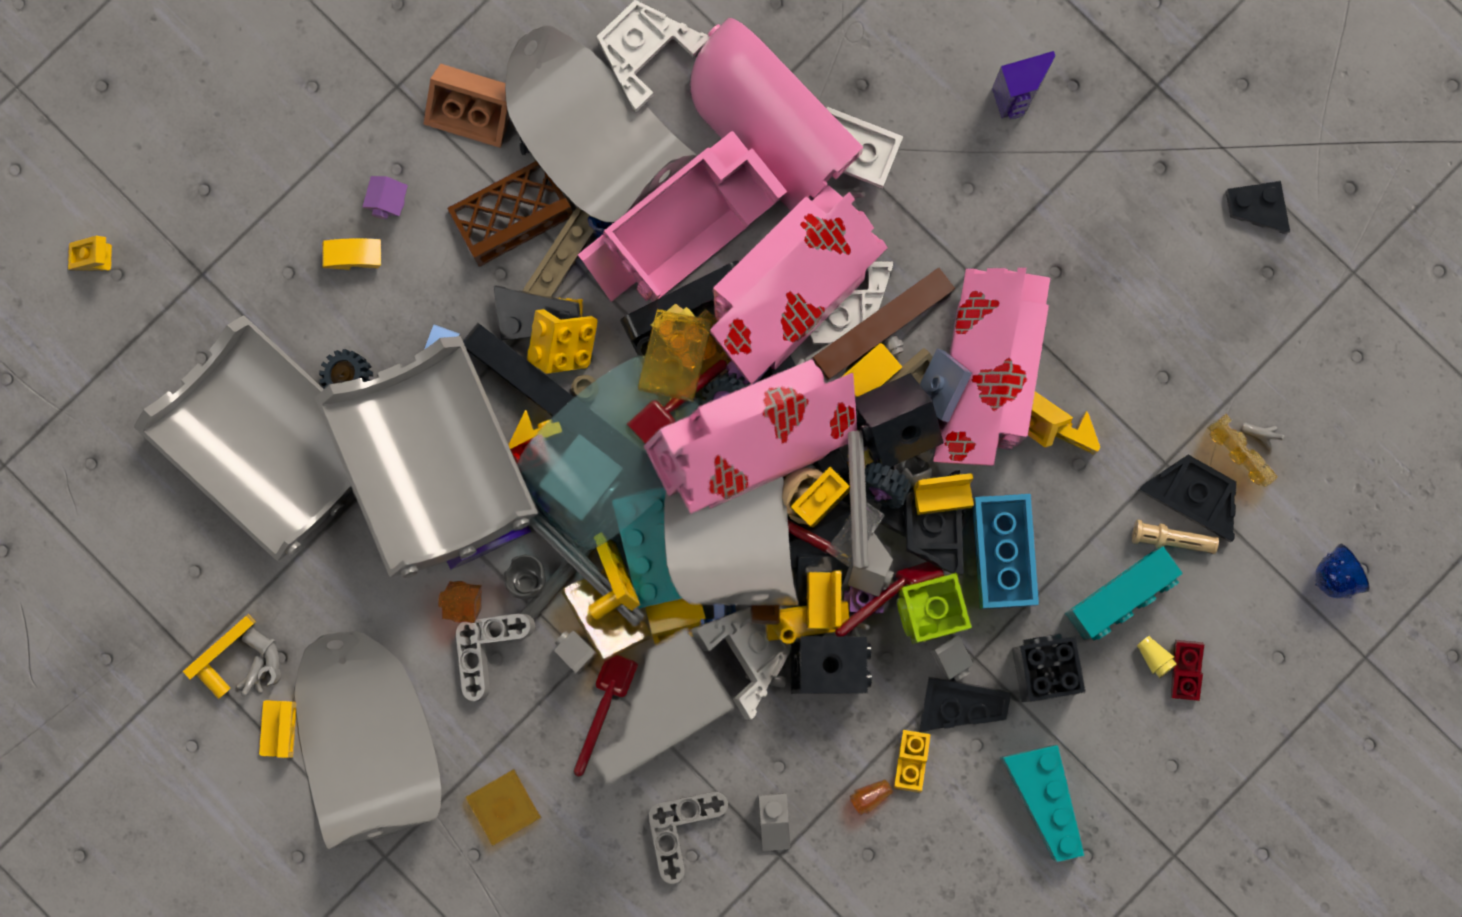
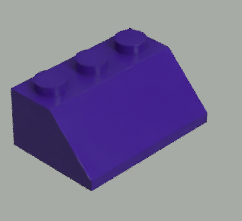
[992,51,1055,119]

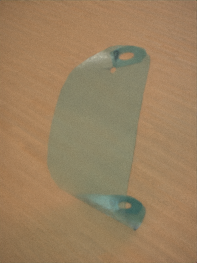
[517,356,704,549]

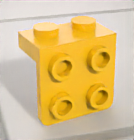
[527,309,598,374]

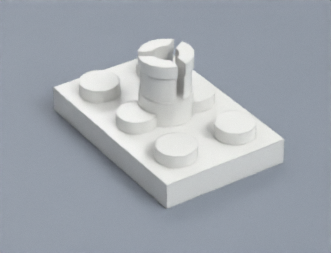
[826,107,903,189]

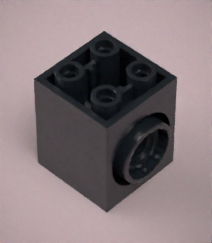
[855,373,944,467]
[1012,634,1086,702]
[791,637,872,694]

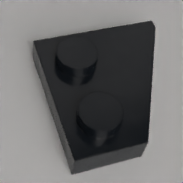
[1225,181,1290,234]

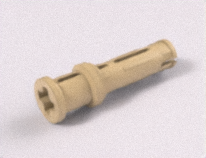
[1132,519,1219,554]

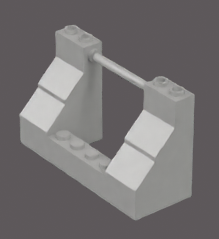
[592,629,733,784]

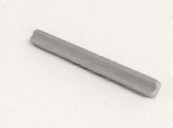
[848,431,869,569]

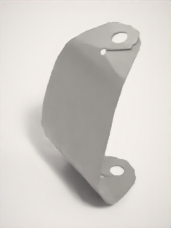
[505,25,697,222]
[664,477,798,605]
[295,631,441,849]

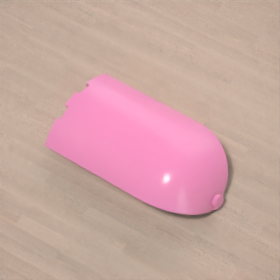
[690,18,863,211]

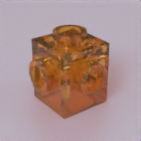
[438,581,482,623]

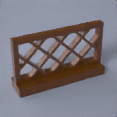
[447,161,573,267]

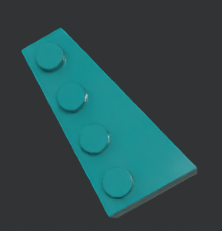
[1000,745,1085,862]

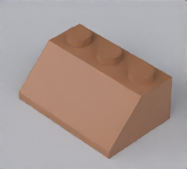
[424,64,511,148]

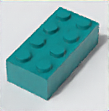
[612,486,682,608]
[1065,546,1183,641]

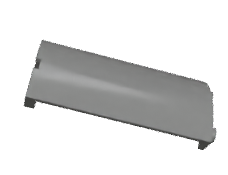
[134,315,353,561]
[315,336,538,578]

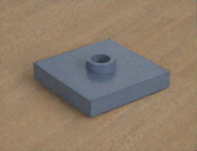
[920,349,972,422]

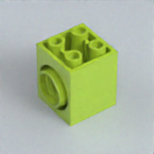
[897,573,972,645]

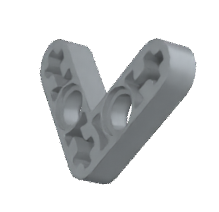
[456,614,535,701]
[649,792,728,884]

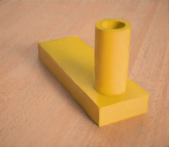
[588,532,640,620]
[765,600,849,644]
[182,614,256,699]

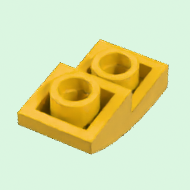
[322,239,381,270]
[894,730,931,793]

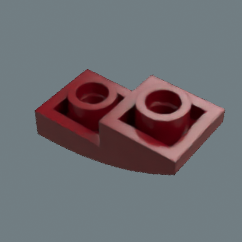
[1171,640,1205,701]

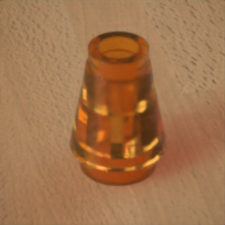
[850,779,893,815]

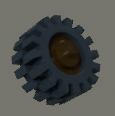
[319,349,373,389]

